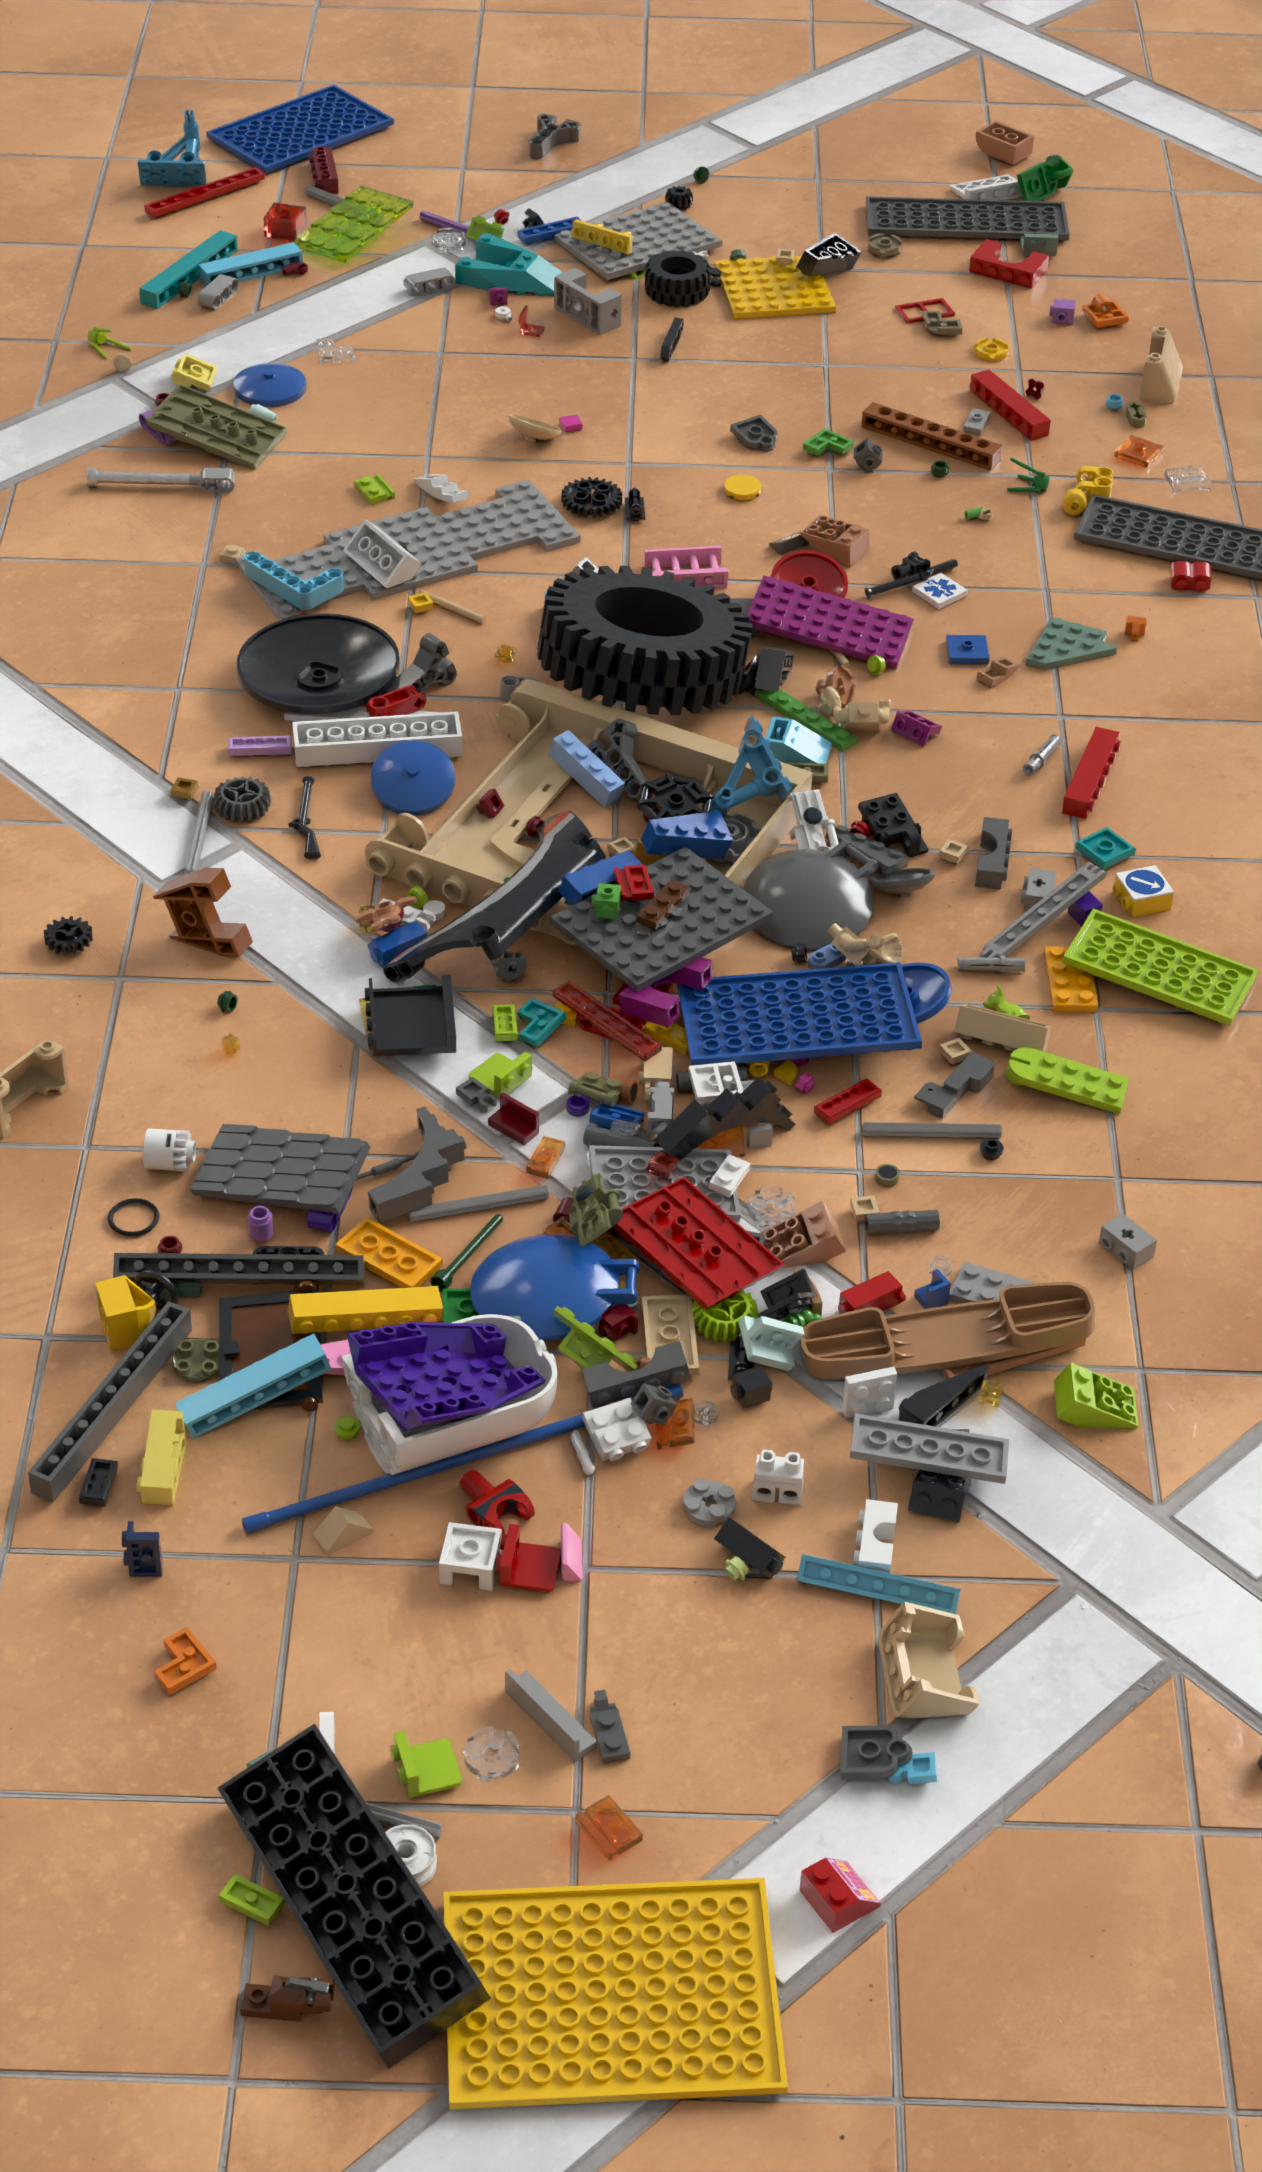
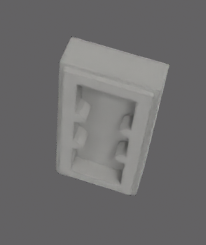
[963,408,991,435]

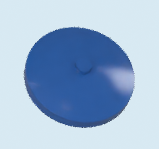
[234,363,306,407]
[371,741,455,816]
[901,962,952,1024]

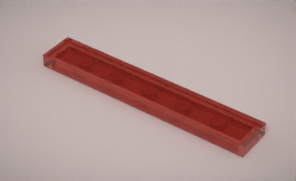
[552,980,662,1062]

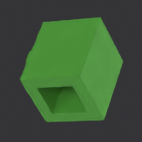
[591,883,621,919]

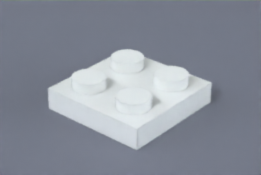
[842,1366,897,1418]

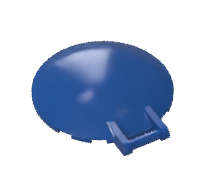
[470,1234,639,1341]

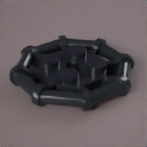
[636,773,714,820]

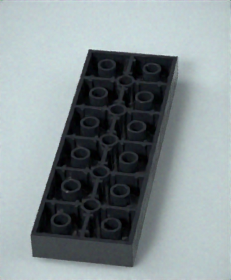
[217,1723,491,2068]

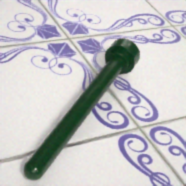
[430,1214,503,1292]

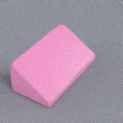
[561,1523,583,1582]

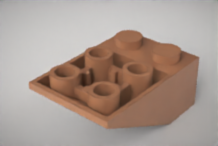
[800,515,870,566]
[760,1201,846,1268]

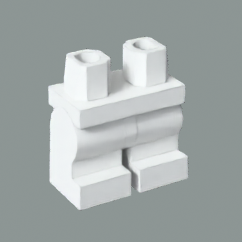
[751,1449,804,1505]

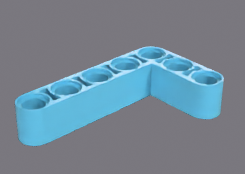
[244,551,344,610]

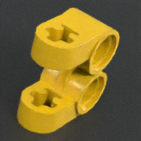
[1075,466,1114,501]

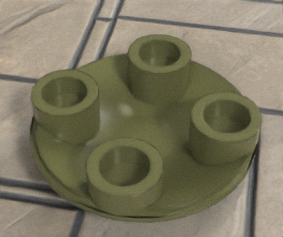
[172,1339,221,1381]

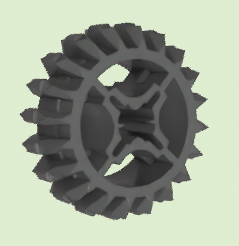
[213,776,271,823]

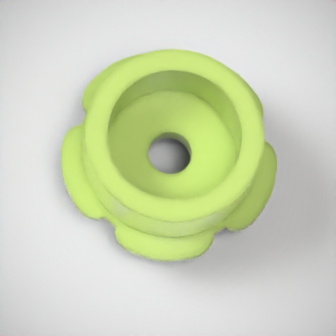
[725,1556,749,1581]

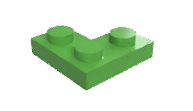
[803,428,854,456]

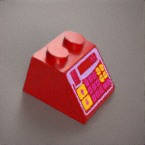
[799,1858,881,1933]

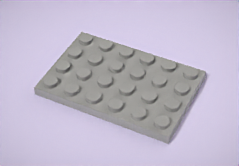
[589,1145,741,1222]

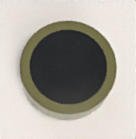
[875,1164,900,1186]

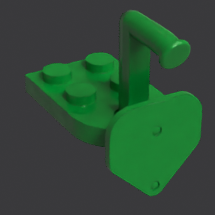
[1016,155,1074,201]

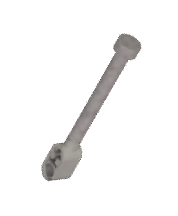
[87,467,236,493]

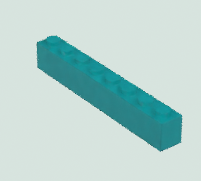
[139,230,238,309]

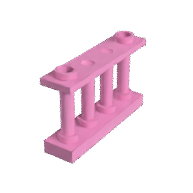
[644,546,728,589]

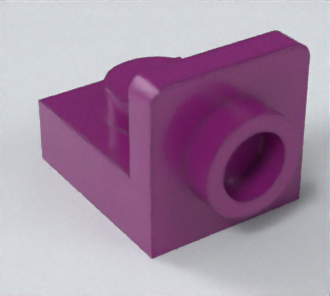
[488,287,508,306]

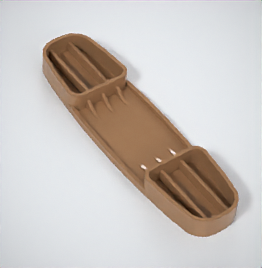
[800,1282,1095,1380]

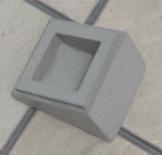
[571,557,598,575]

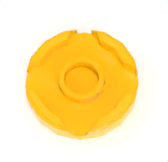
[973,338,1009,361]
[724,475,761,501]

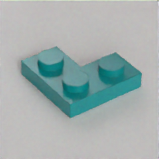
[517,998,567,1047]

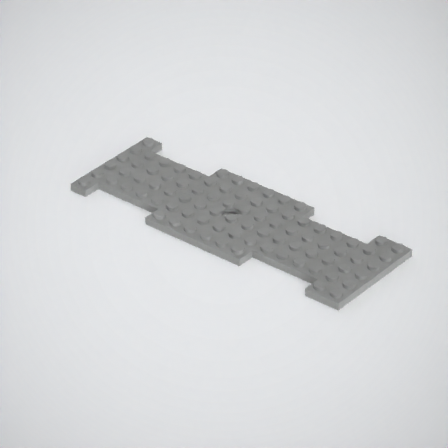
[235,480,581,621]

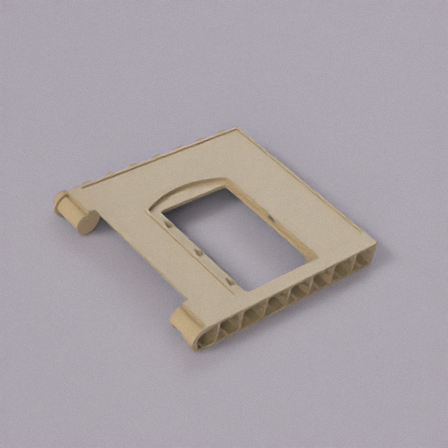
[365,679,812,945]

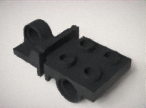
[858,793,929,857]

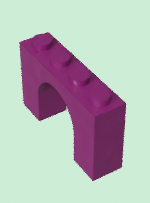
[619,957,713,1028]

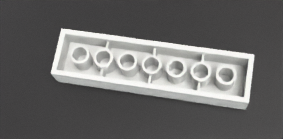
[292,711,462,767]

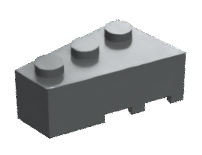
[755,647,795,692]

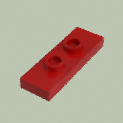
[814,1078,882,1125]

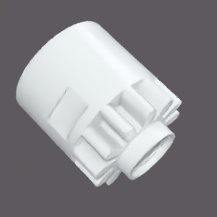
[143,1128,196,1172]

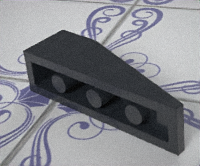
[898,1364,989,1427]

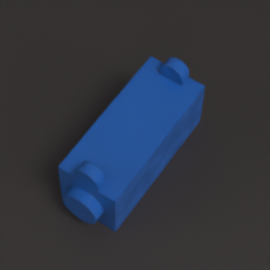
[367,921,428,968]

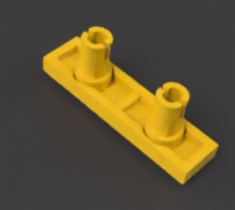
[572,219,633,254]

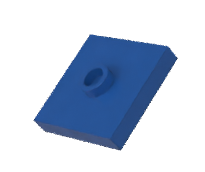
[946,635,990,664]

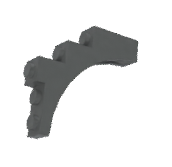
[368,1106,466,1223]

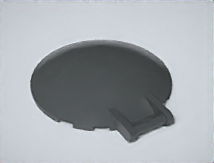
[744,839,879,951]

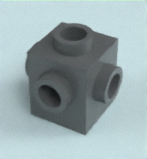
[854,437,883,472]
[630,1383,677,1425]

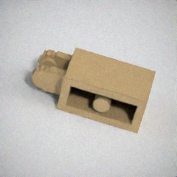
[639,1046,673,1101]

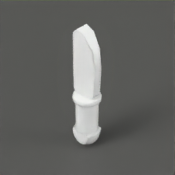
[570,1430,595,1475]

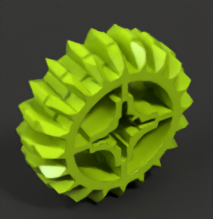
[691,1290,759,1344]

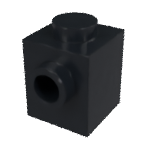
[730,1366,773,1409]

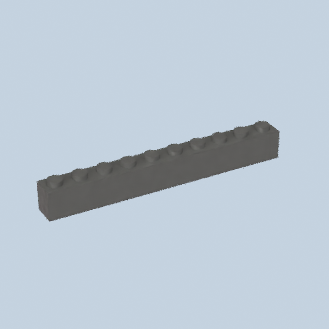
[113,1253,365,1285]
[28,1301,192,1502]

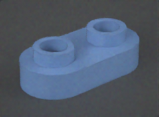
[808,943,847,969]

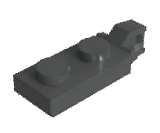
[590,1690,631,1764]

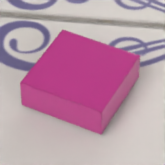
[559,414,583,432]

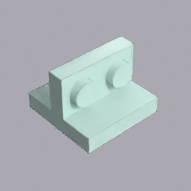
[739,1316,805,1371]

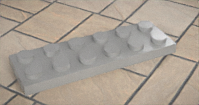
[849,1413,1009,1484]

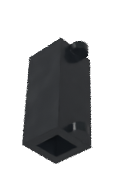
[714,1517,786,1579]

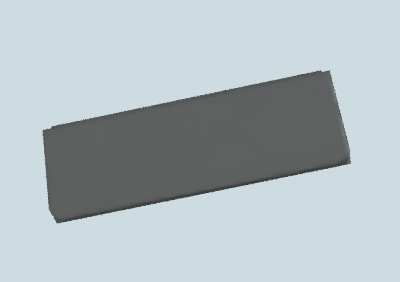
[769,531,810,554]

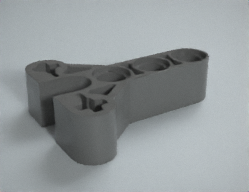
[529,114,580,159]
[381,633,457,695]
[586,718,652,800]

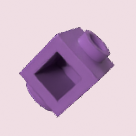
[1049,299,1075,325]

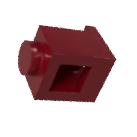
[598,1304,639,1342]

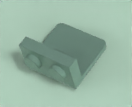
[1020,234,1059,257]

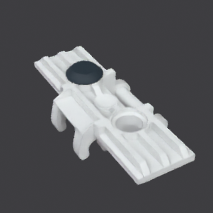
[790,789,844,857]

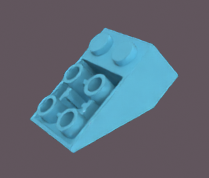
[765,716,832,763]

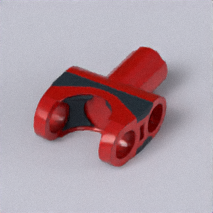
[459,1469,535,1534]

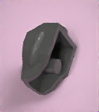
[491,951,526,982]

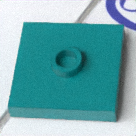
[1075,827,1136,870]

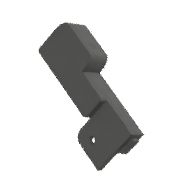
[914,1052,995,1119]

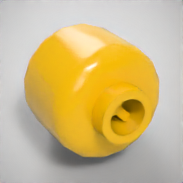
[1062,488,1087,516]

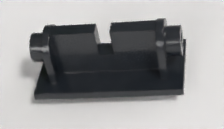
[625,488,645,521]
[728,1332,754,1380]

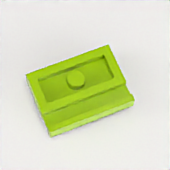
[354,474,395,505]

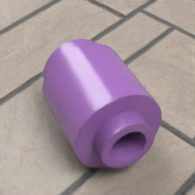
[248,1206,273,1242]

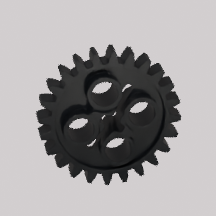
[561,477,622,518]

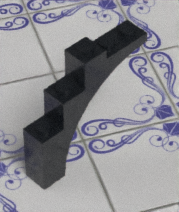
[655,1077,796,1162]

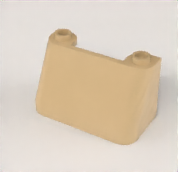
[1140,326,1183,404]
[0,1040,69,1139]
[878,1601,979,1719]

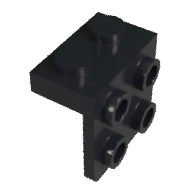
[757,1269,817,1320]
[908,1470,971,1522]

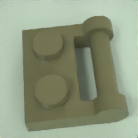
[568,1072,623,1107]

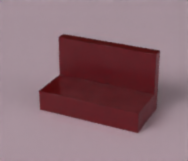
[488,1093,539,1146]

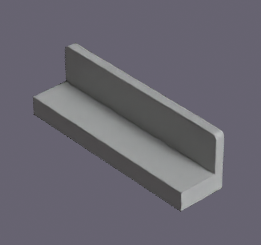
[505,1669,597,1762]

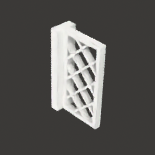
[950,175,1022,200]

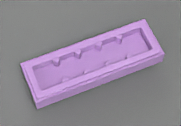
[228,736,291,756]

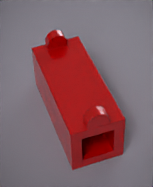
[838,1271,906,1314]

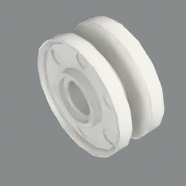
[385,1825,437,1887]

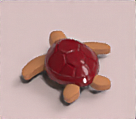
[355,896,417,932]

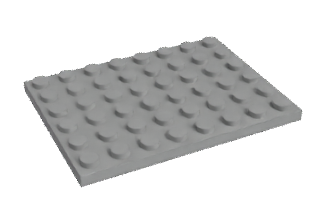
[554,202,722,280]

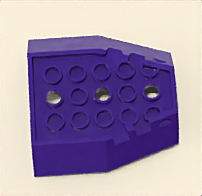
[347,1322,545,1431]

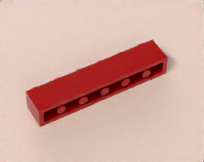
[970,369,1051,441]
[1062,727,1122,819]

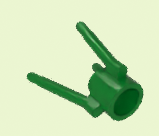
[1007,458,1050,493]

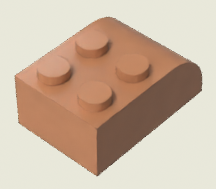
[976,121,1034,165]

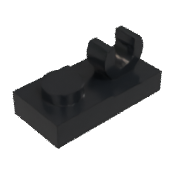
[739,656,759,695]

